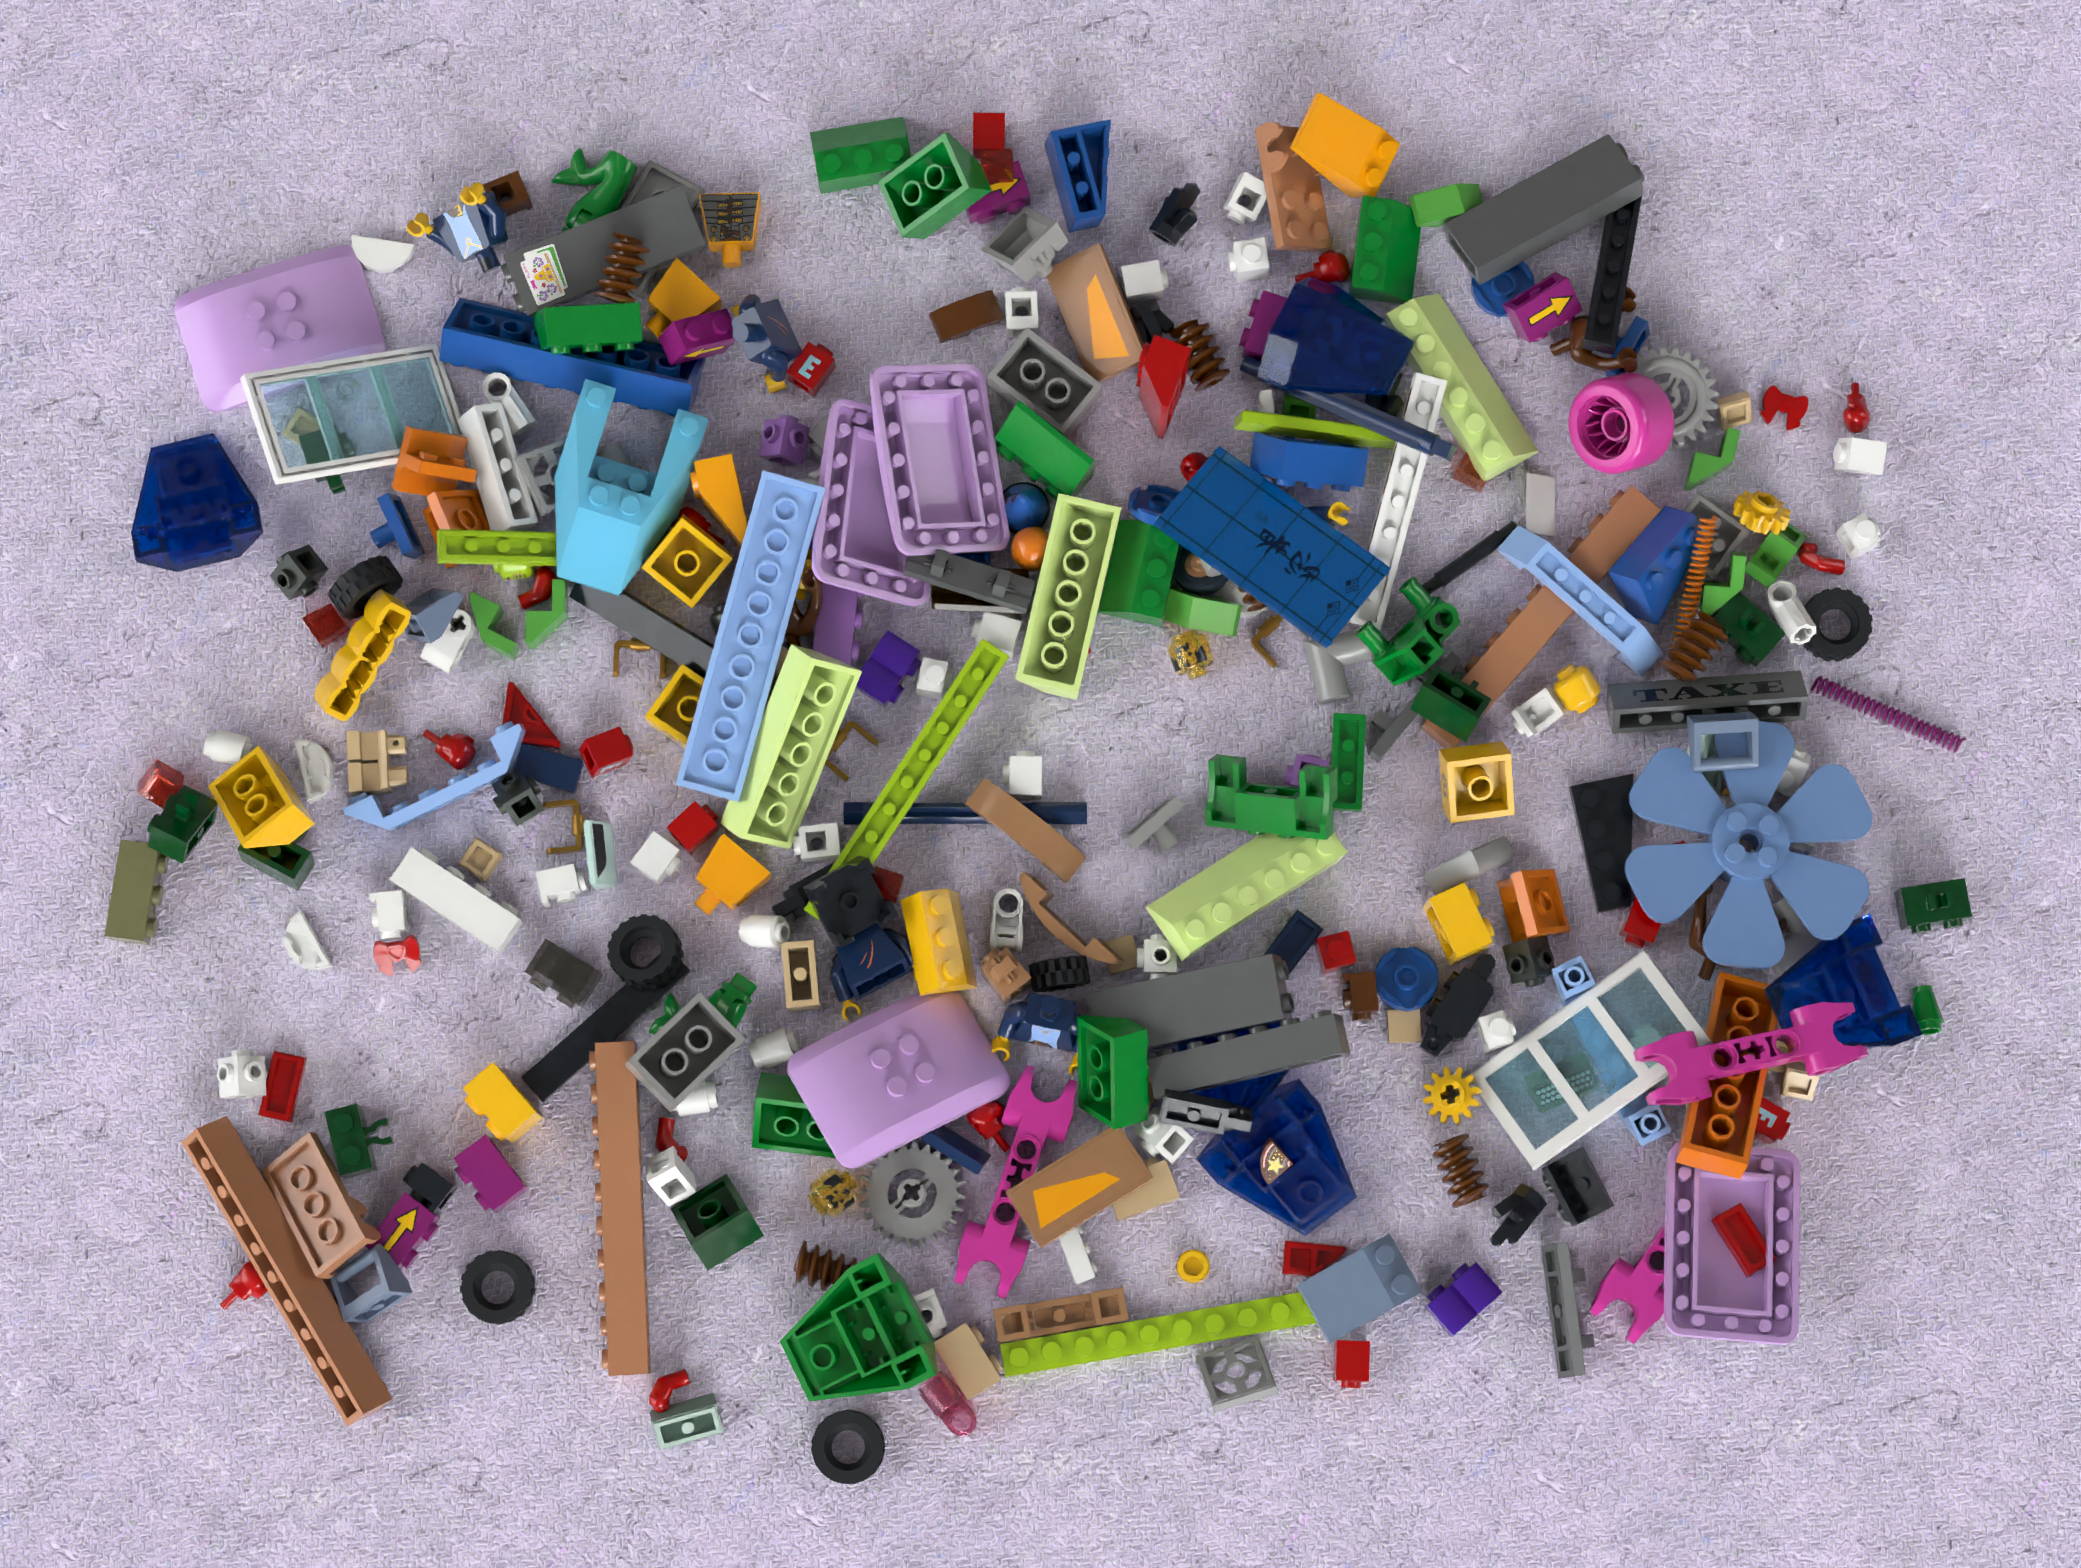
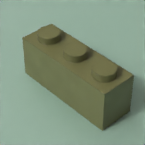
[104,840,169,945]

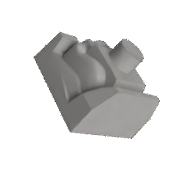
[981,206,1069,283]

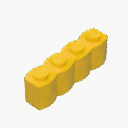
[314,589,411,721]

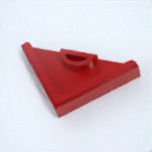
[502,682,561,749]

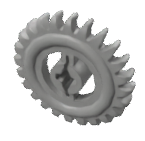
[1619,344,1720,450]
[858,1139,966,1248]

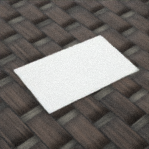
[1526,473,1555,536]

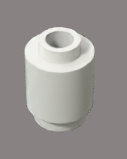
[203,729,255,766]
[739,914,790,948]
[749,1028,800,1069]
[673,1079,718,1117]

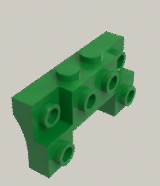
[1205,754,1338,840]

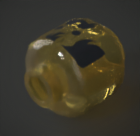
[1167,630,1214,680]
[807,1168,858,1217]

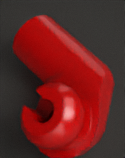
[1798,543,1845,576]
[517,566,556,610]
[655,1117,688,1162]
[649,1369,690,1413]

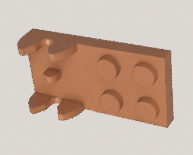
[1255,122,1332,253]
[262,1132,381,1279]

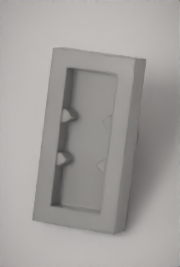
[1121,795,1184,851]

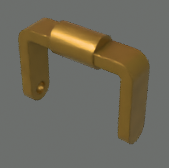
[1251,615,1308,668]
[613,638,666,679]
[825,721,879,782]
[543,799,585,855]

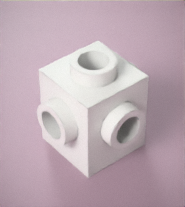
[1137,934,1183,979]
[217,1050,267,1099]
[1134,1107,1194,1164]

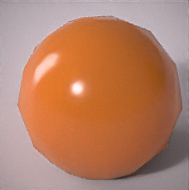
[1011,526,1049,571]

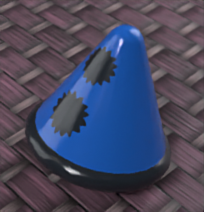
[1003,482,1050,534]

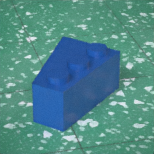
[1044,119,1111,233]
[1249,432,1369,492]
[1608,506,1704,625]

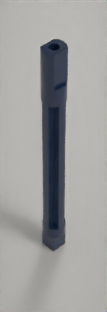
[1240,355,1457,462]
[843,802,1087,825]

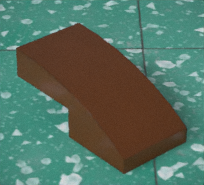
[929,290,1004,343]

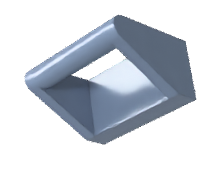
[404,588,462,643]
[1687,712,1759,772]
[331,1244,412,1323]

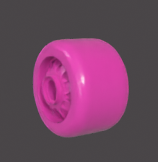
[1568,373,1675,474]

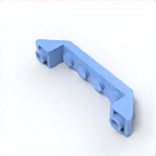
[1496,525,1663,677]
[343,721,526,831]
[1551,955,1672,1146]

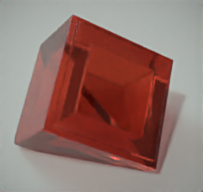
[980,149,1014,183]
[1453,452,1487,493]
[302,603,349,648]
[137,759,184,809]
[871,866,905,904]

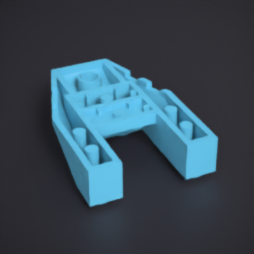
[554,379,709,596]

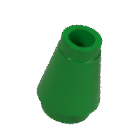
[1911,985,1944,1035]

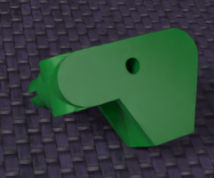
[1355,577,1461,686]

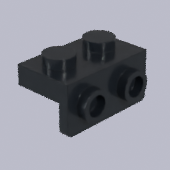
[1542,1147,1615,1227]

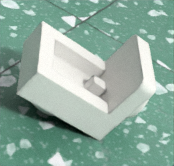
[1510,687,1567,737]
[1776,743,1811,797]

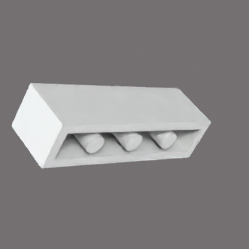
[457,402,538,531]
[389,847,523,955]

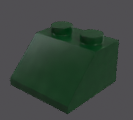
[670,1173,764,1271]

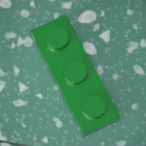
[1330,713,1366,812]

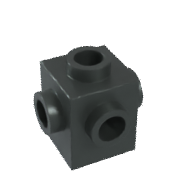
[270,545,328,600]
[492,768,545,826]
[1502,936,1555,988]

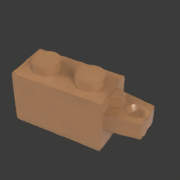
[981,947,1031,1006]

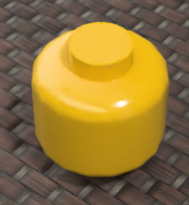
[1553,664,1601,714]

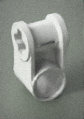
[421,609,475,674]
[989,888,1024,952]

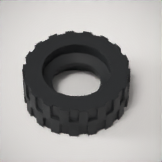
[328,555,403,620]
[1804,588,1873,662]
[607,914,684,991]
[460,1250,536,1325]
[811,1410,885,1484]

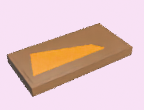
[1046,243,1144,383]
[1006,1127,1153,1249]

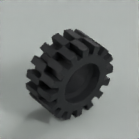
[1028,955,1091,993]

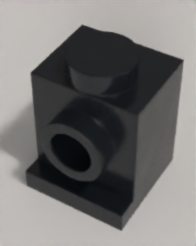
[403,1163,457,1215]

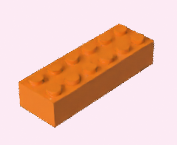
[1675,972,1784,1179]

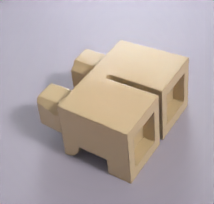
[346,730,409,797]

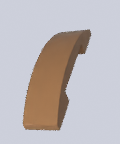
[964,778,1086,883]
[1019,872,1125,965]
[993,1287,1129,1343]

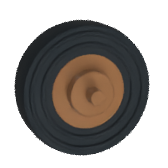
[1173,547,1229,596]

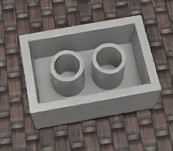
[987,328,1103,438]
[625,992,746,1112]

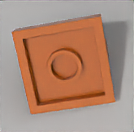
[392,426,477,496]
[422,489,490,568]
[1497,869,1571,943]

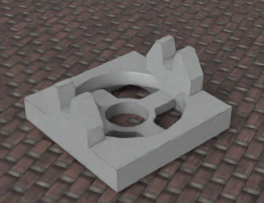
[515,437,567,517]
[1195,1336,1278,1413]

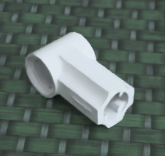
[483,373,536,438]
[1767,580,1816,645]

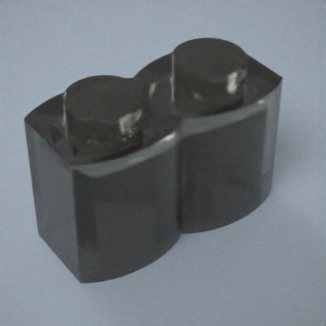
[524,938,603,1009]

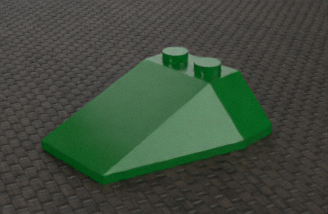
[780,1253,938,1402]

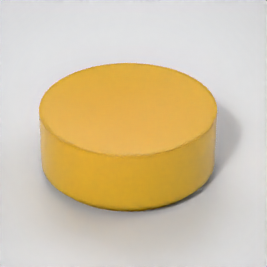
[1176,1250,1210,1283]

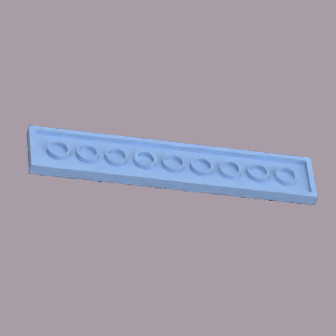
[675,470,825,802]

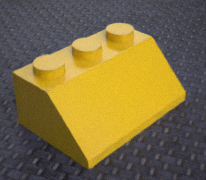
[208,745,315,848]
[900,888,978,996]

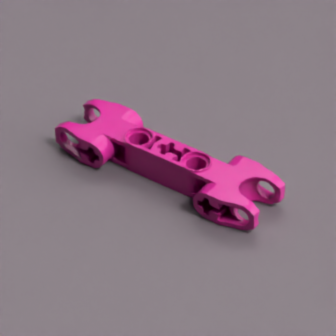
[1633,1002,1868,1105]
[954,1064,1078,1300]
[1588,1222,1665,1344]

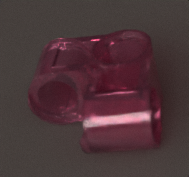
[918,1371,978,1438]

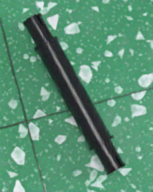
[1422,521,1517,595]

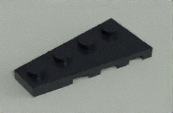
[1569,774,1634,914]

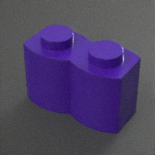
[856,630,922,707]
[1425,1262,1502,1337]

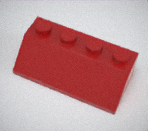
[1136,335,1191,440]

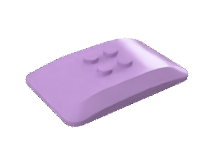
[174,245,387,412]
[870,364,1010,556]
[812,399,930,607]
[787,991,1010,1169]
[1664,1142,1800,1345]

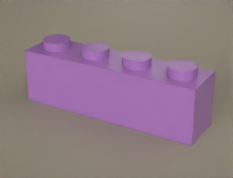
[813,583,865,666]

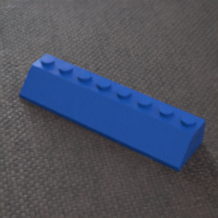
[439,298,706,417]

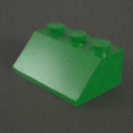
[810,117,911,194]
[878,132,992,239]
[1348,195,1421,304]
[533,302,643,355]
[995,400,1095,501]
[1098,520,1180,627]
[1077,1015,1149,1129]
[752,1072,836,1158]

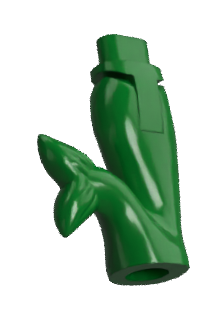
[552,148,638,232]
[649,973,757,1034]

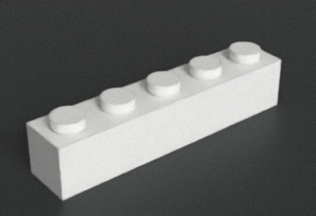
[1058,1225,1098,1285]

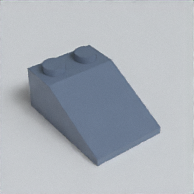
[1296,1233,1422,1344]

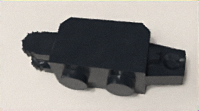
[1419,953,1496,1058]

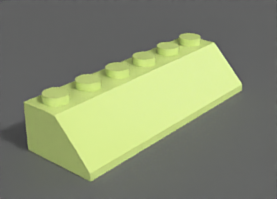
[1384,293,1538,483]
[1015,493,1121,700]
[720,644,862,849]
[1146,833,1347,962]

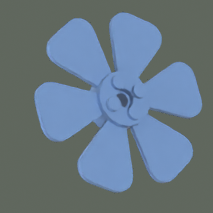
[1625,721,1872,970]

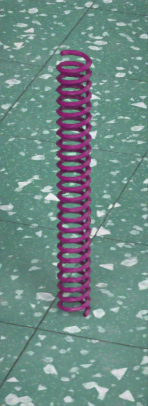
[1810,675,1966,753]

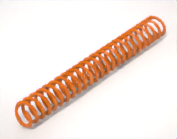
[1671,515,1718,648]

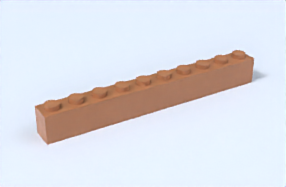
[1421,485,1661,749]
[589,1041,651,1376]
[181,1116,392,1427]

